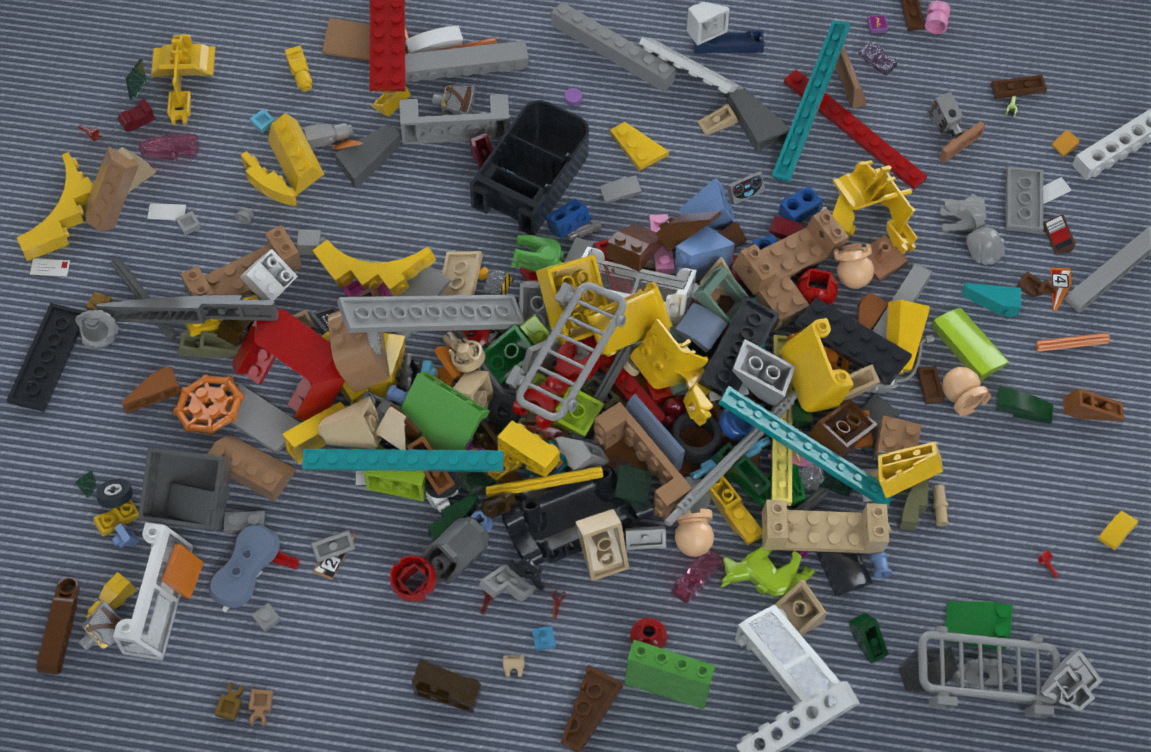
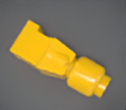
[285,45,313,92]
[86,572,137,619]

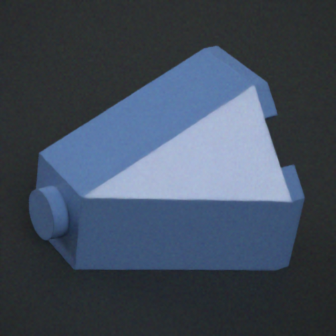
[680,178,736,229]

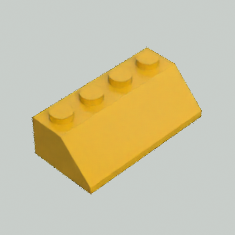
[268,113,324,195]

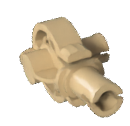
[443,332,485,372]

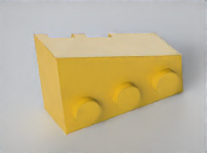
[370,333,405,402]
[498,421,560,478]
[878,442,943,499]

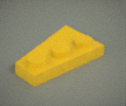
[610,122,669,171]

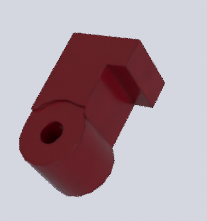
[117,99,155,132]

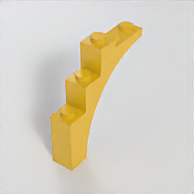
[17,152,94,261]
[312,240,436,296]

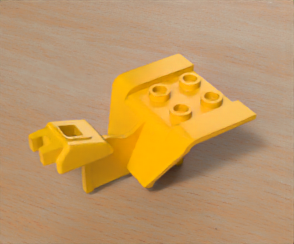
[151,34,215,125]
[832,160,917,254]
[629,319,713,426]

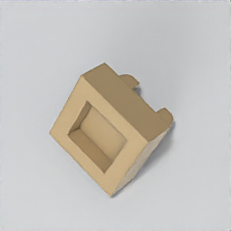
[503,655,524,677]

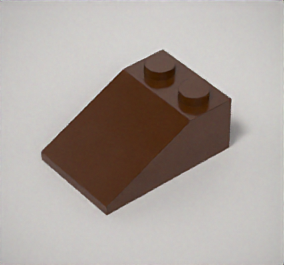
[656,210,723,251]
[607,224,663,272]
[808,399,878,458]

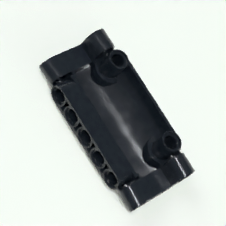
[501,461,654,565]

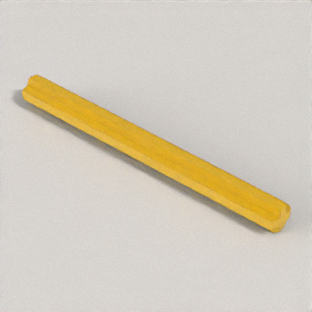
[486,466,603,498]

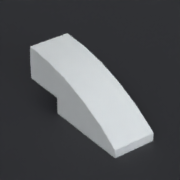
[405,26,463,54]

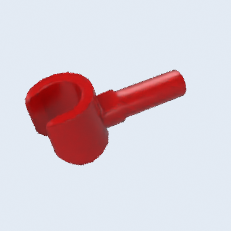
[1038,550,1059,579]

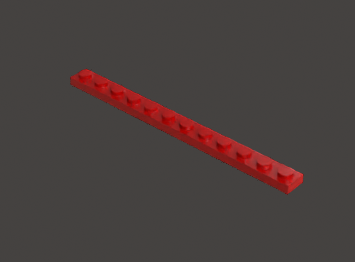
[519,268,666,424]

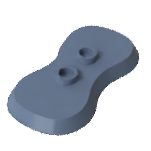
[209,525,280,608]

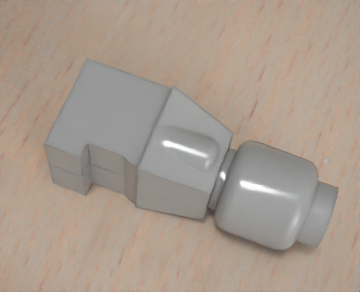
[304,123,353,150]

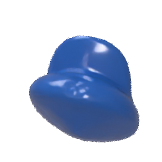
[719,408,754,441]

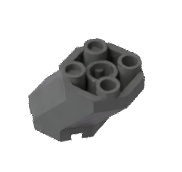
[421,517,489,584]

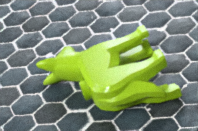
[721,546,815,597]

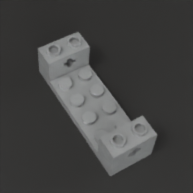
[400,94,510,145]

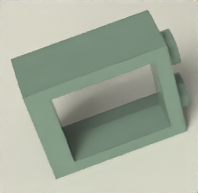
[693,267,749,327]

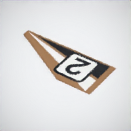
[313,533,357,580]

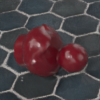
[663,396,686,428]

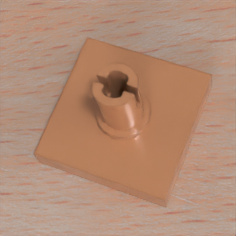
[867,235,908,282]

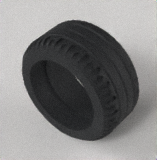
[671,412,722,464]

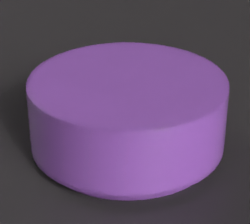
[564,88,582,106]

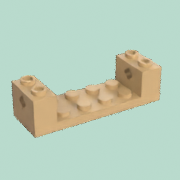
[762,500,889,554]

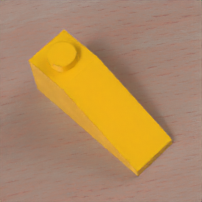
[832,193,856,242]

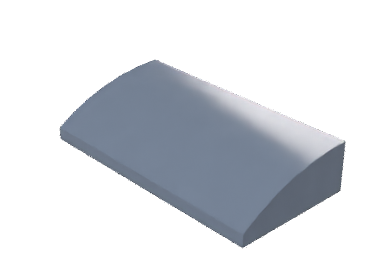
[625,394,685,470]

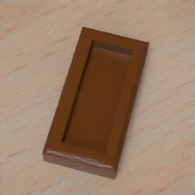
[916,366,945,405]

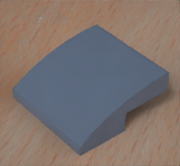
[674,303,728,352]

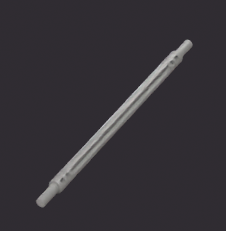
[664,390,797,526]

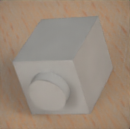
[297,229,325,255]

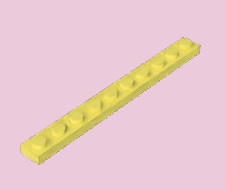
[771,335,793,506]

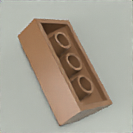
[84,147,139,232]
[208,435,296,502]

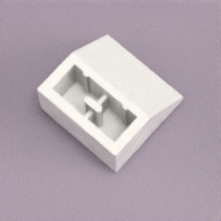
[240,249,298,300]

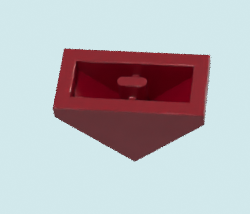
[470,132,493,170]

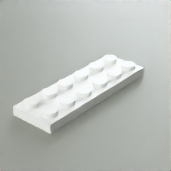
[639,37,742,94]

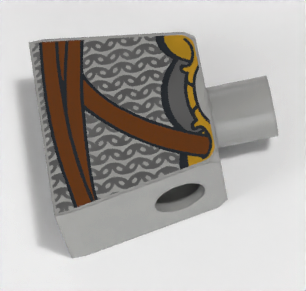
[432,85,476,115]
[79,600,122,651]

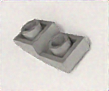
[600,176,642,204]

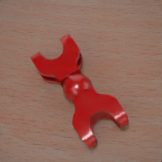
[513,341,600,430]

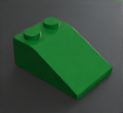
[484,324,535,386]
[944,601,1013,652]

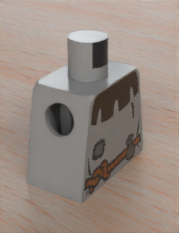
[927,92,963,138]

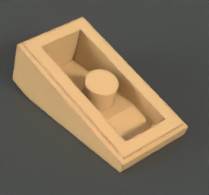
[697,104,738,136]

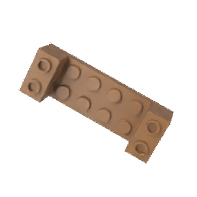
[732,209,849,295]
[180,225,302,297]
[593,402,693,520]

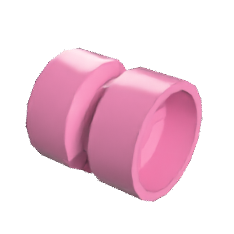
[925,1,951,34]

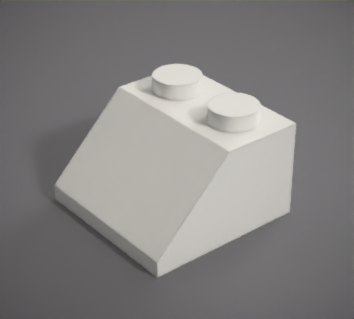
[687,2,730,45]

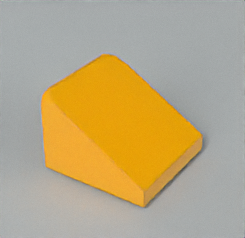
[1052,130,1079,157]

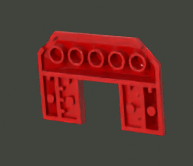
[231,309,345,421]

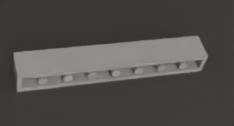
[551,2,676,93]
[405,41,529,82]

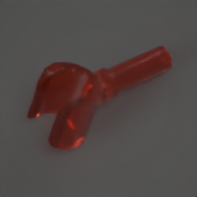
[78,125,102,141]
[552,590,566,619]
[480,591,495,615]

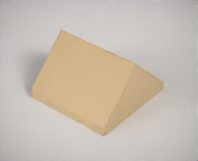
[775,580,827,636]

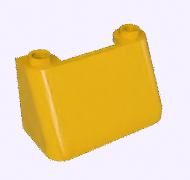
[584,281,672,357]
[781,318,853,412]

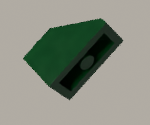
[848,612,889,664]

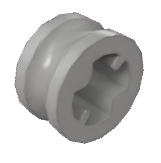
[235,207,254,224]

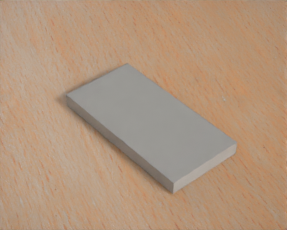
[1005,166,1043,234]
[394,266,451,341]
[220,384,301,454]

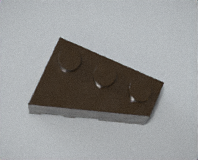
[412,659,481,713]

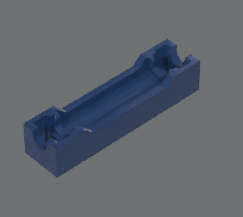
[693,30,764,53]

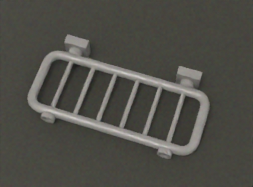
[506,282,627,421]
[918,626,1060,718]

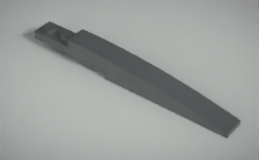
[96,295,279,324]

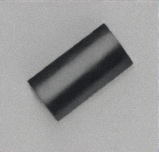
[815,551,873,596]

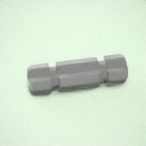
[567,220,602,241]

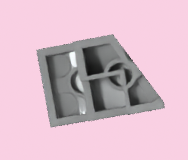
[1040,648,1103,711]

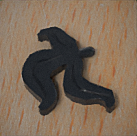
[508,559,545,591]

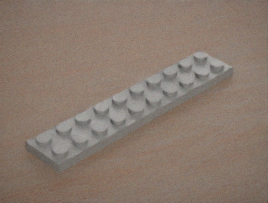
[337,295,525,333]

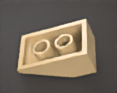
[575,509,629,581]

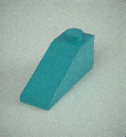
[961,283,1021,317]

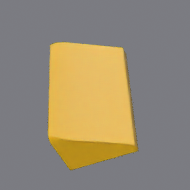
[372,85,411,117]

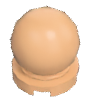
[833,243,874,289]
[942,367,991,416]
[674,509,714,557]

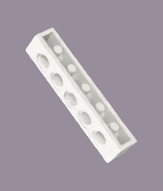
[1072,109,1151,180]
[736,680,860,752]

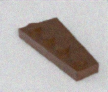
[561,665,624,752]

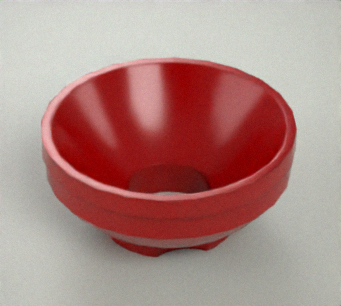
[630,618,667,649]

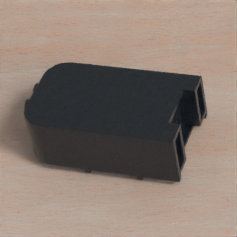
[470,100,589,235]

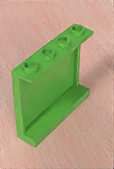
[400,371,490,450]
[625,640,716,709]

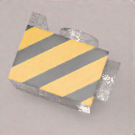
[483,269,514,295]

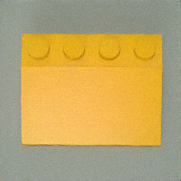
[536,254,608,345]

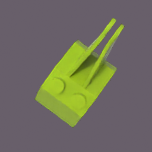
[350,444,427,502]

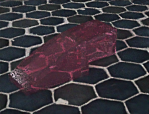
[139,134,200,160]
[670,548,723,604]

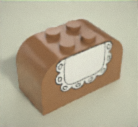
[328,311,390,392]

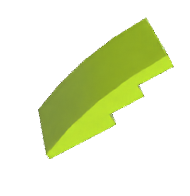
[528,373,604,437]

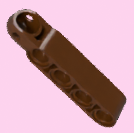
[37,577,80,675]

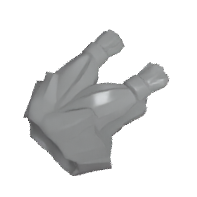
[940,193,987,233]

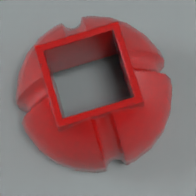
[796,268,838,306]
[390,556,437,602]

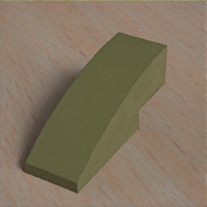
[178,331,239,358]
[899,479,929,531]

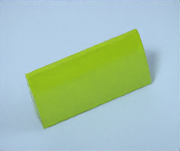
[931,308,1009,382]

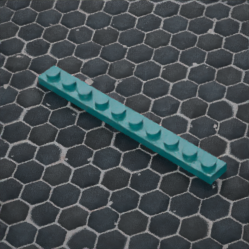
[772,20,851,182]
[718,386,892,506]
[302,449,504,472]

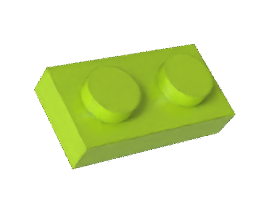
[520,314,550,345]

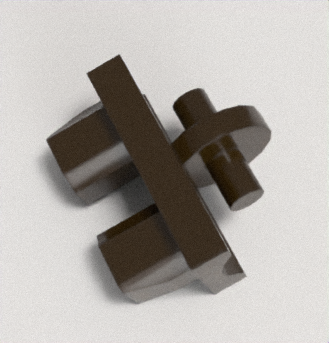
[472,420,498,451]
[481,492,517,518]

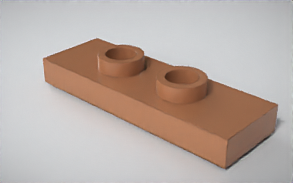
[939,121,985,163]

